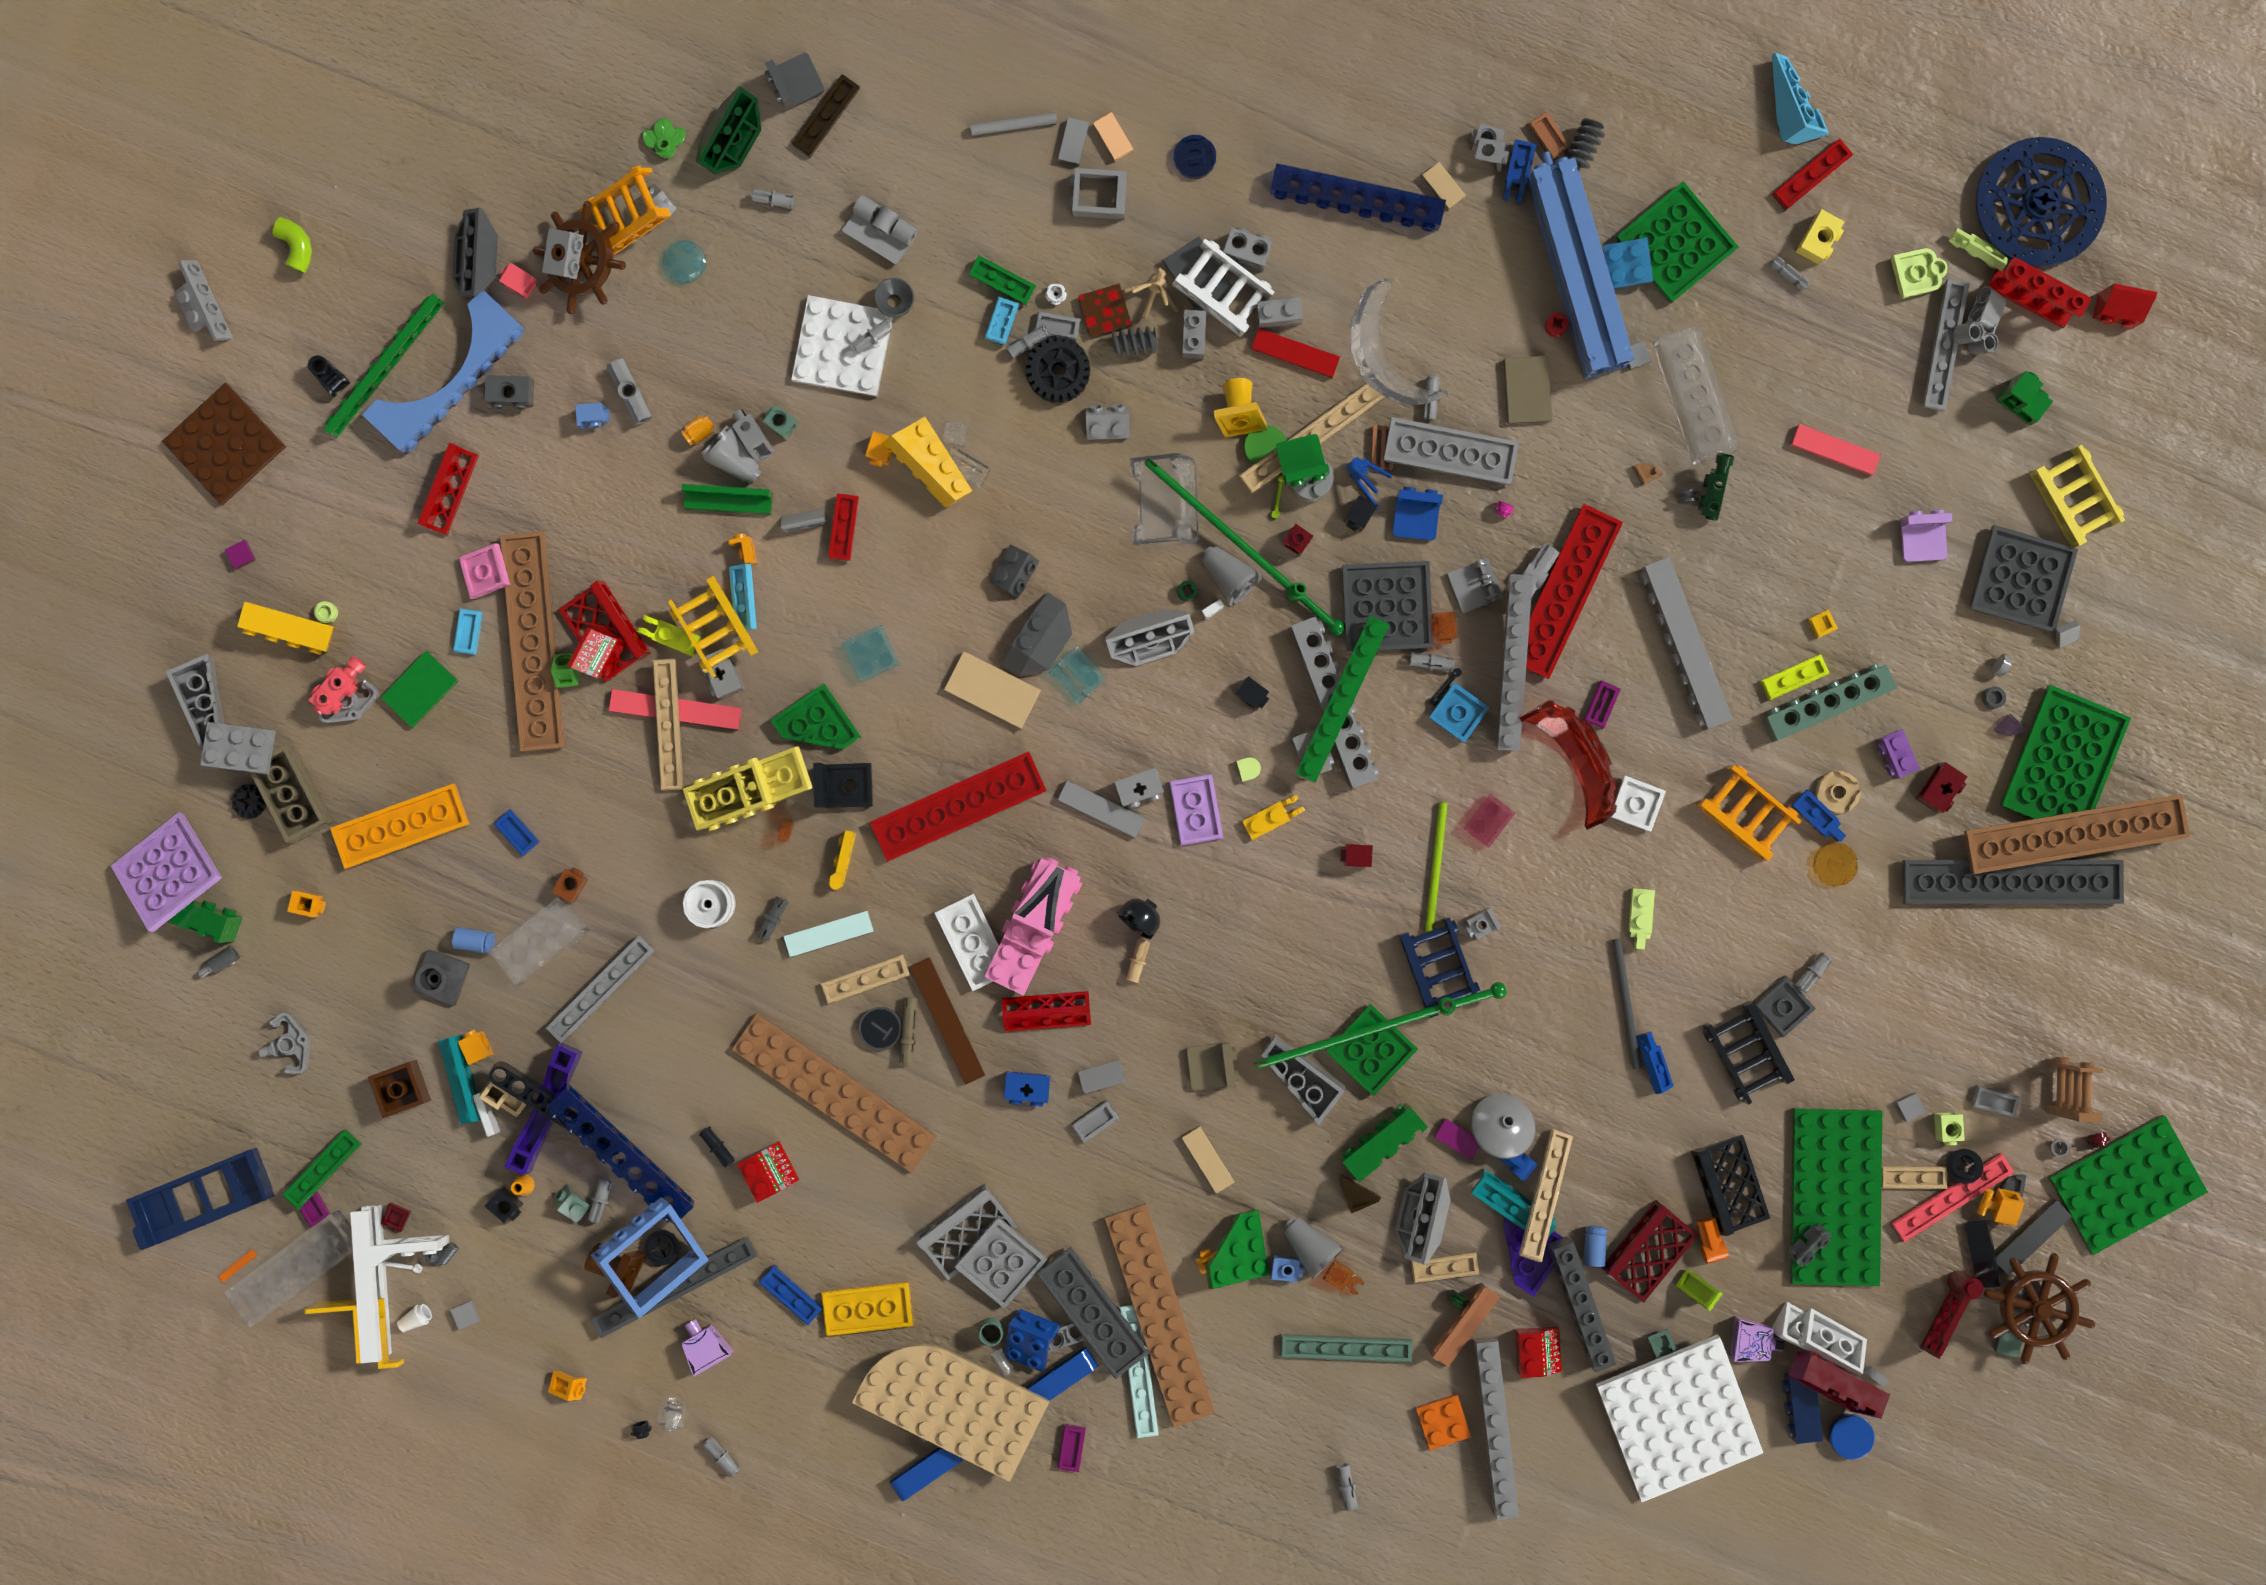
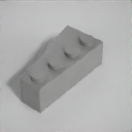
[165,654,225,751]
[1261,1034,1345,1125]

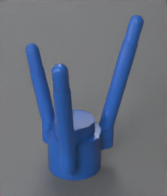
[1346,457,1392,510]

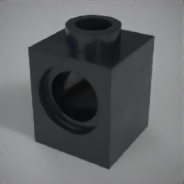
[1344,496,1378,532]
[1235,676,1269,710]
[485,1187,523,1223]

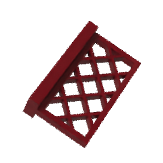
[1601,1200,1698,1303]

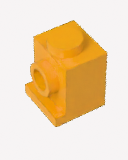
[287,890,326,917]

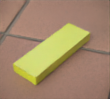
[1760,654,1830,701]

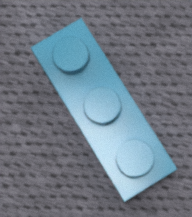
[729,564,757,631]

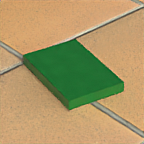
[381,651,459,728]

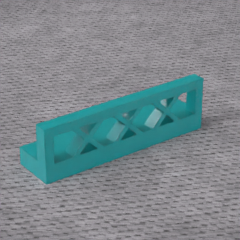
[438,1034,481,1125]
[1471,1168,1557,1237]

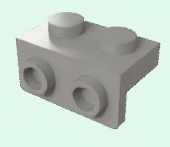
[1086,404,1130,440]

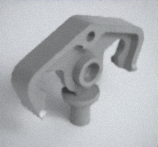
[318,678,379,723]
[258,1012,311,1074]

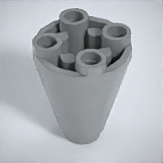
[701,425,762,485]

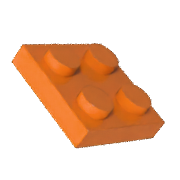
[1415,1393,1471,1451]

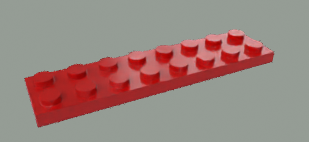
[1526,504,1623,679]
[870,751,1047,862]

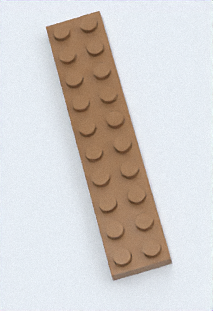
[500,531,566,752]
[1964,794,2190,874]
[732,1013,937,1173]
[1104,1203,1215,1428]

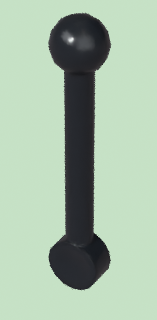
[1430,668,1462,705]

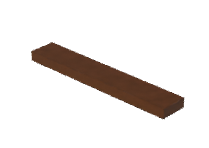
[910,957,986,1085]

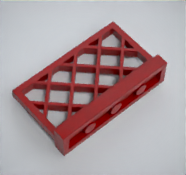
[558,581,651,682]

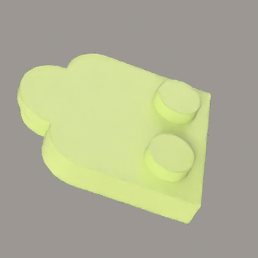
[1890,248,1947,299]

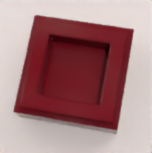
[380,1202,411,1232]

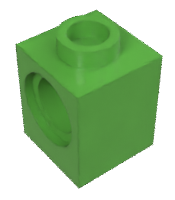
[551,652,581,688]

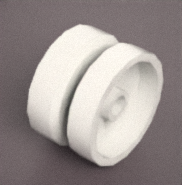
[683,880,736,928]

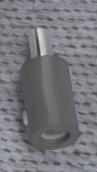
[198,945,240,978]

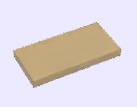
[944,651,1041,729]

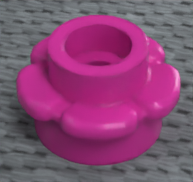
[1493,500,1514,518]

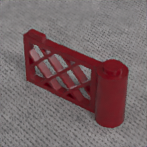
[1920,1270,1983,1359]

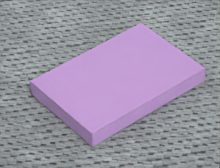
[1169,774,1223,846]

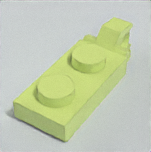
[1949,228,2008,271]
[1628,888,1655,950]

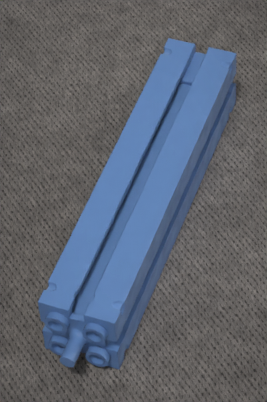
[1527,151,1635,379]

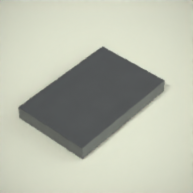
[1163,236,1232,311]

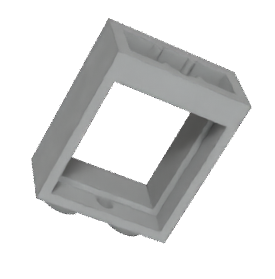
[1068,168,1127,220]

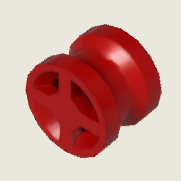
[1545,312,1569,337]

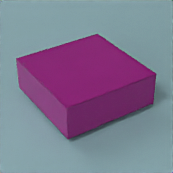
[225,540,256,570]

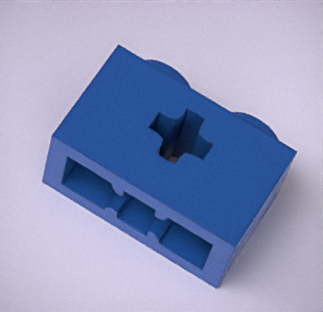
[1004,1071,1051,1106]

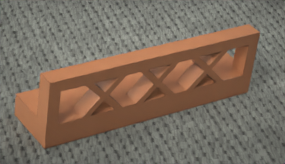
[1429,1283,1500,1367]

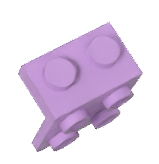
[1900,510,1953,562]

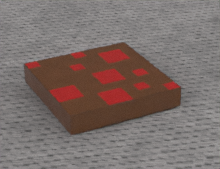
[1078,283,1132,338]

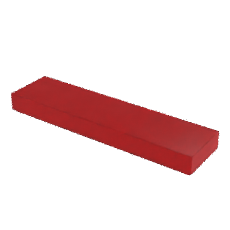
[1772,138,1854,211]
[1251,328,1340,378]

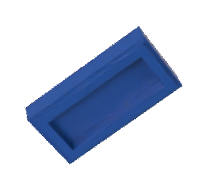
[494,809,540,856]

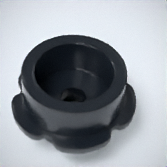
[630,1421,652,1439]

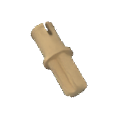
[1126,939,1150,983]

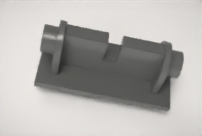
[1788,1223,1832,1267]

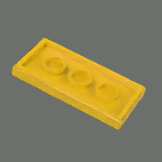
[821,1281,914,1336]

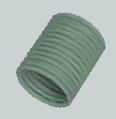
[979,1318,1004,1346]

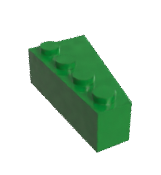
[1341,1103,1428,1182]

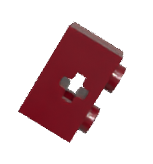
[1915,762,1968,813]

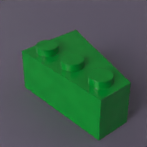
[167,900,243,943]

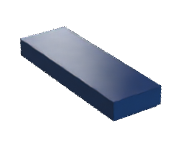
[759,1265,823,1325]

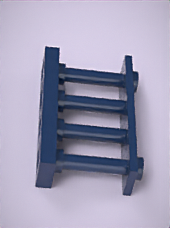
[1398,917,1481,1018]

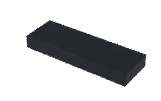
[1965,1220,2001,1288]

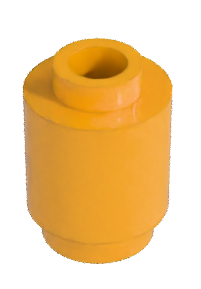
[681,415,714,446]

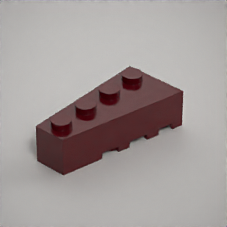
[1788,1350,1890,1419]

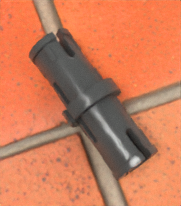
[756,896,789,941]

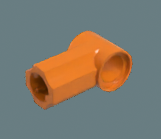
[1696,1217,1729,1264]

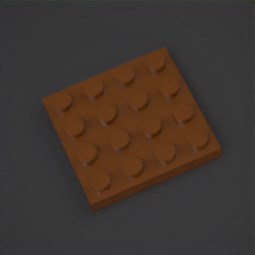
[162,383,287,505]

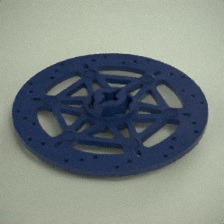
[1976,137,2107,267]

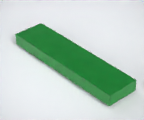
[282,1129,362,1210]

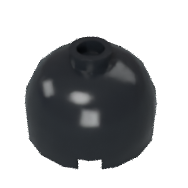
[1117,899,1160,940]

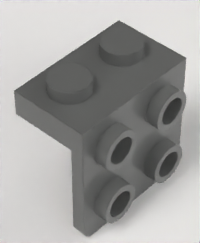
[764,53,824,109]

